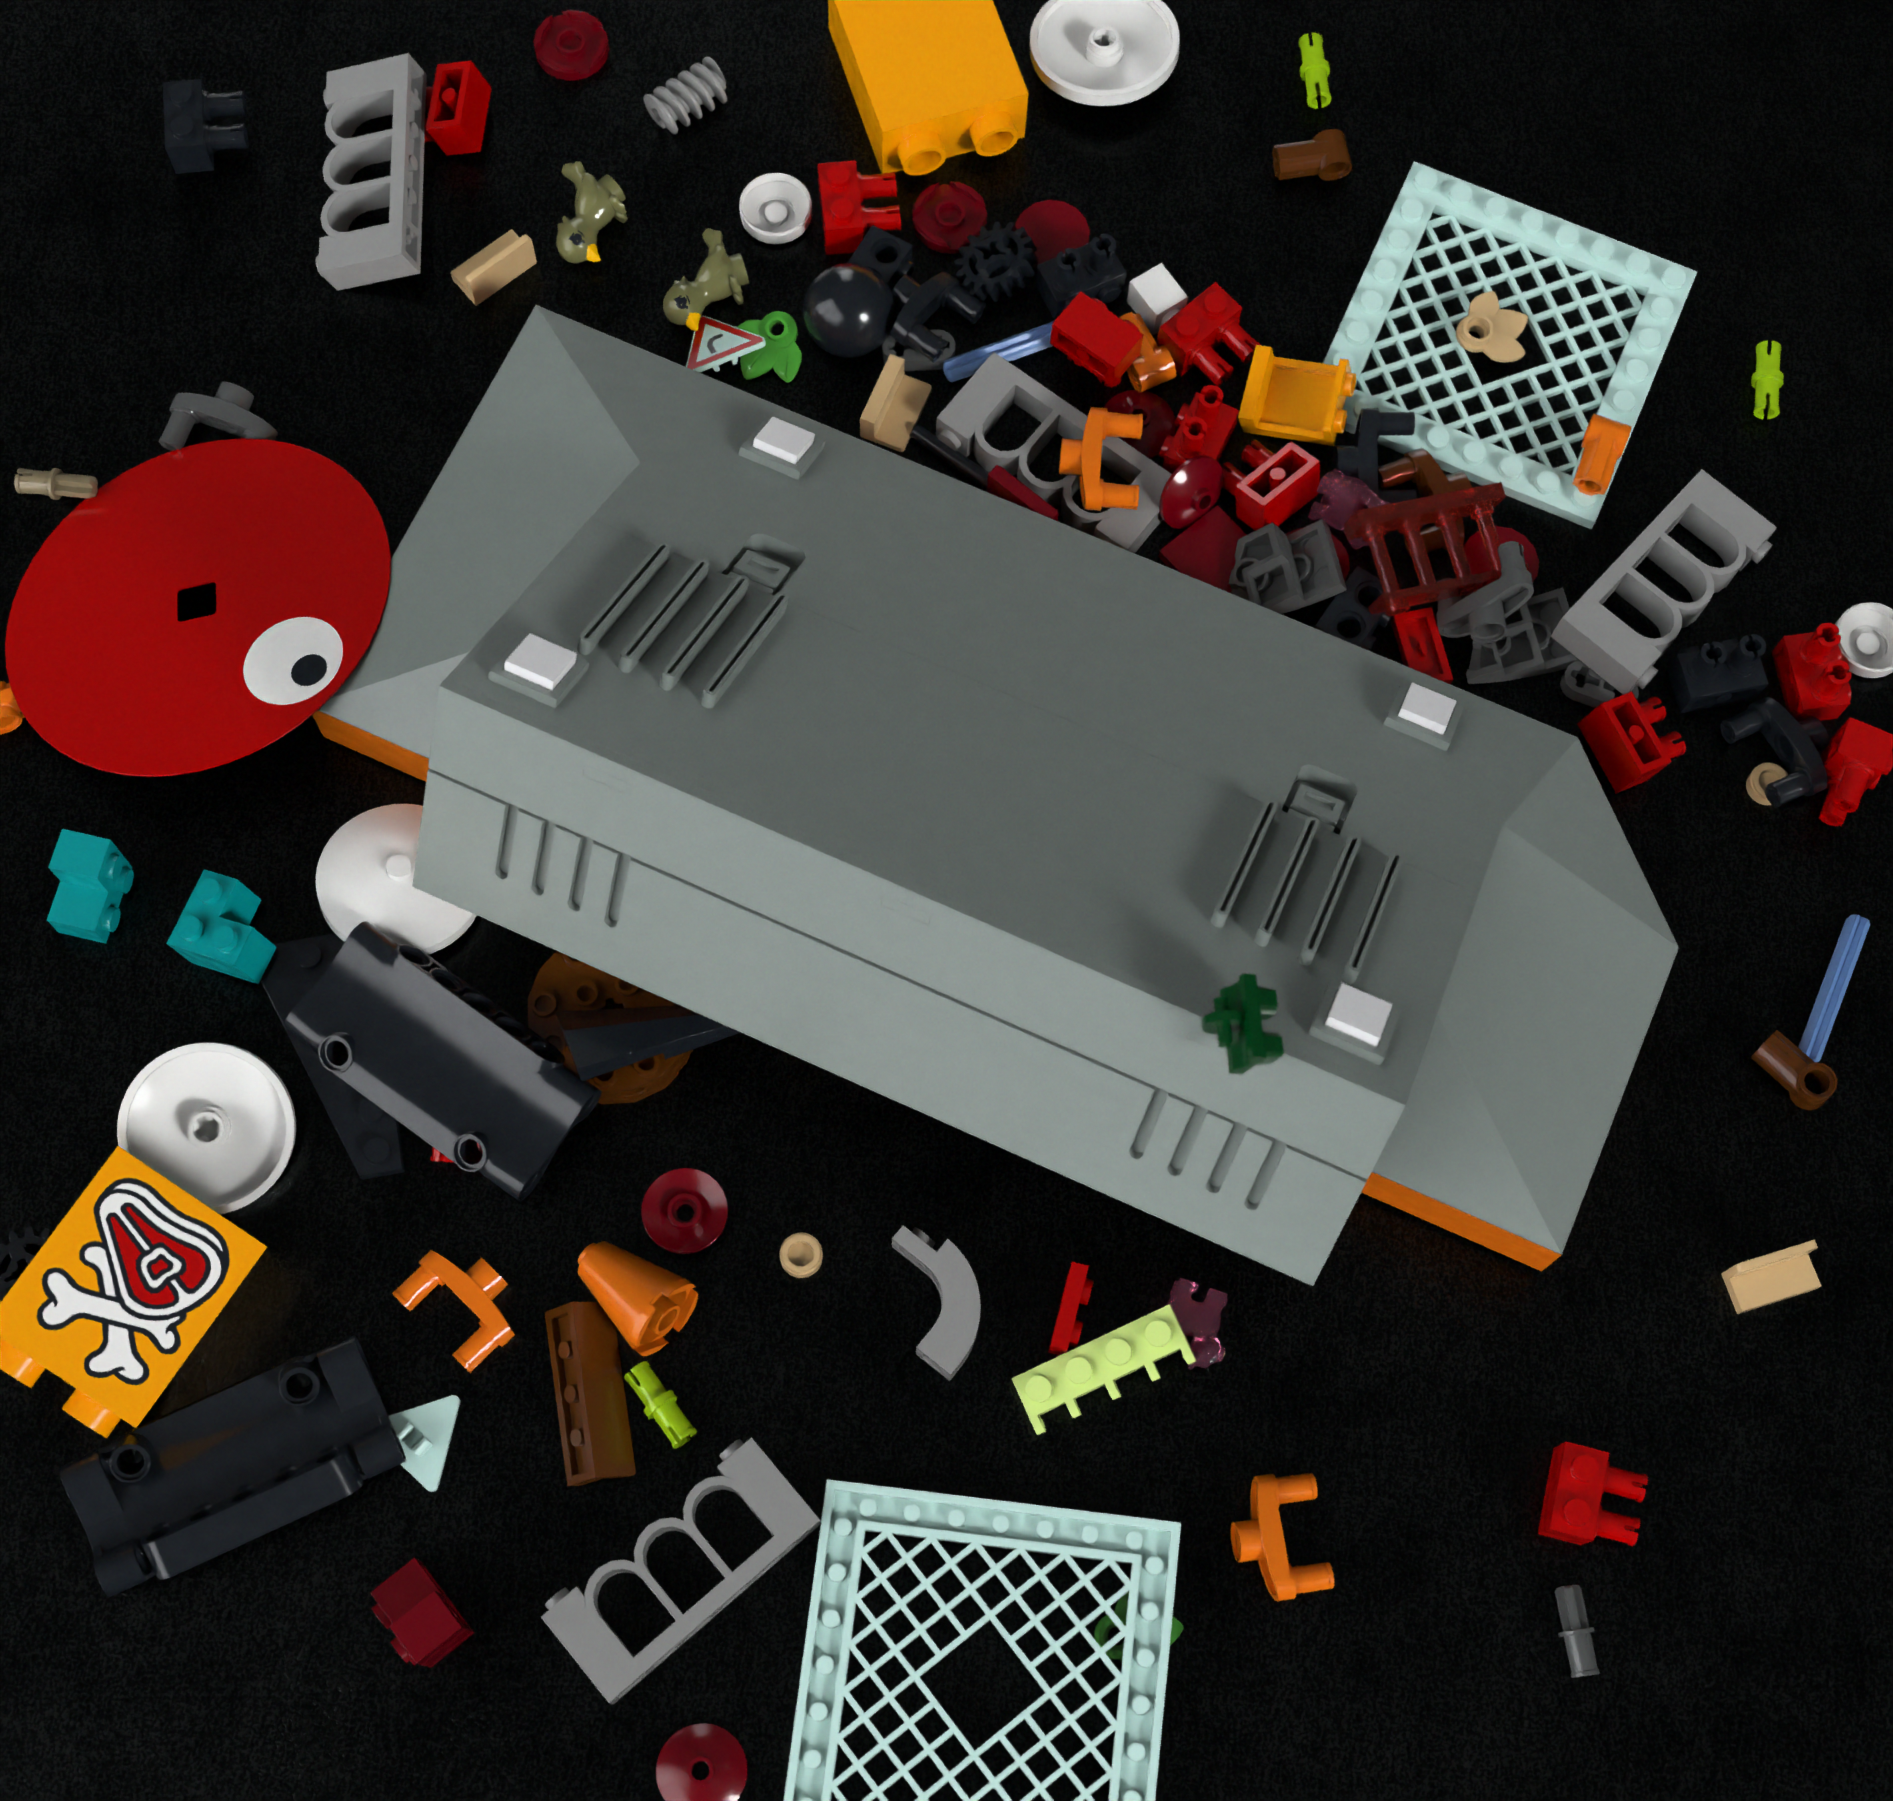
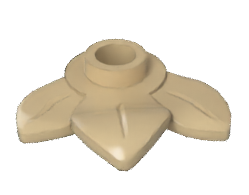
[1456,291,1528,363]

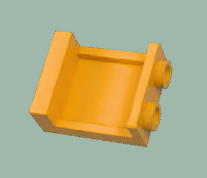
[1238,345,1356,446]

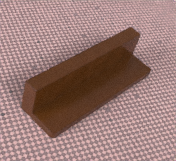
[544,1302,636,1486]

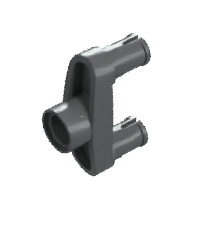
[159,382,278,451]
[1434,541,1534,644]

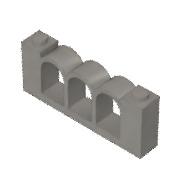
[316,53,427,291]
[936,352,1172,553]
[1551,469,1777,695]
[541,1437,821,1704]

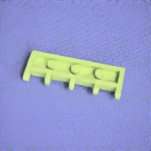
[1012,1304,1196,1435]

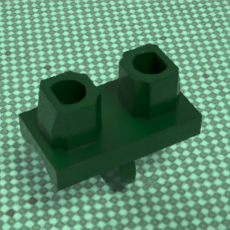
[1201,973,1284,1074]

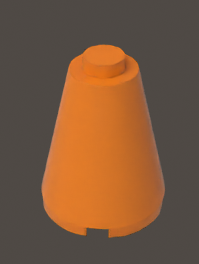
[578,1241,698,1356]

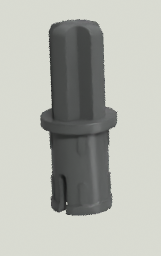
[1555,1584,1600,1678]

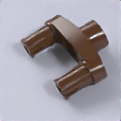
[1378,448,1474,558]

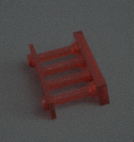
[1343,482,1530,616]

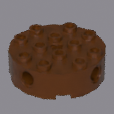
[528,951,694,1104]

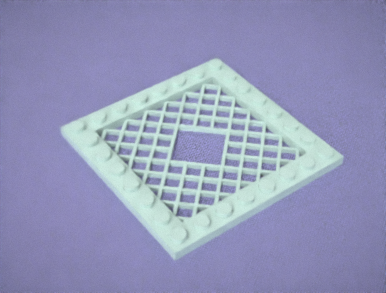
[1323,161,1697,529]
[784,1479,1181,1801]

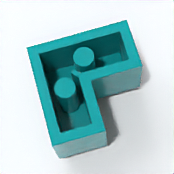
[47,829,134,944]
[166,869,277,984]

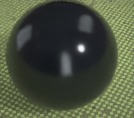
[803,263,896,358]

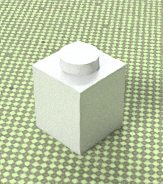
[1127,263,1188,335]

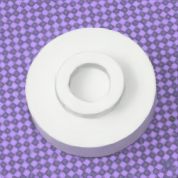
[739,173,812,244]
[1835,602,1893,678]

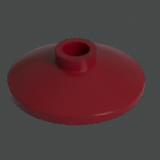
[1103,390,1176,460]
[1159,455,1224,529]
[641,1168,728,1254]
[656,1723,747,1801]

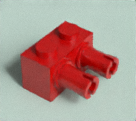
[424,60,491,156]
[818,160,901,255]
[1157,282,1262,387]
[1050,291,1144,387]
[1159,385,1240,474]
[1222,440,1320,531]
[1771,623,1852,721]
[1577,691,1686,793]
[1819,717,1893,826]
[1538,1442,1648,1546]

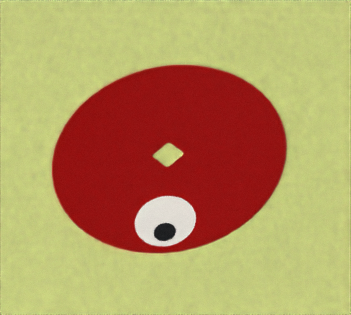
[5,438,391,777]

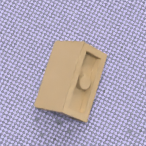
[451,229,537,306]
[860,354,932,452]
[1721,1240,1821,1314]

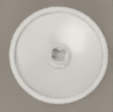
[1030,0,1180,106]
[316,804,477,955]
[117,1042,296,1214]

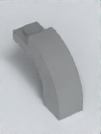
[892,1225,981,1381]

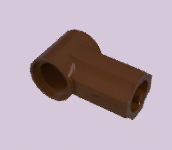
[1272,129,1352,181]
[1751,1030,1837,1110]

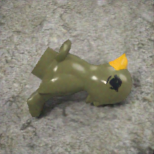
[556,161,628,264]
[663,229,749,332]

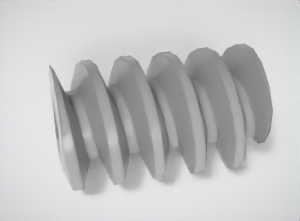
[643,56,727,135]

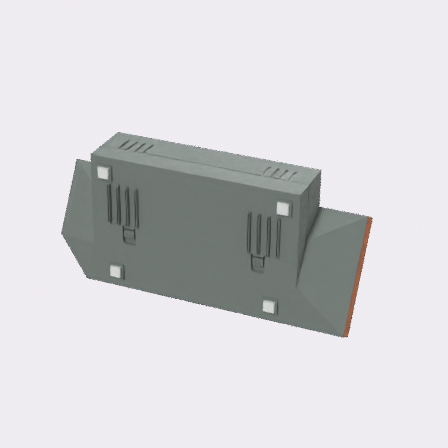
[312,305,1679,1286]

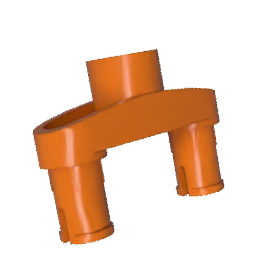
[1059,407,1143,511]
[392,1250,515,1373]
[1230,1473,1334,1601]

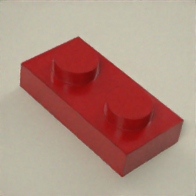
[1391,607,1453,685]
[1048,1262,1094,1355]

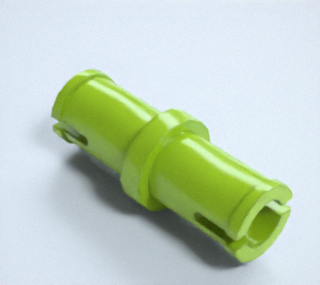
[1298,32,1331,109]
[1752,341,1784,419]
[624,1361,697,1449]

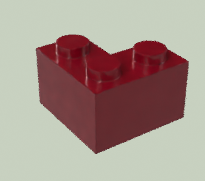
[370,1558,474,1668]

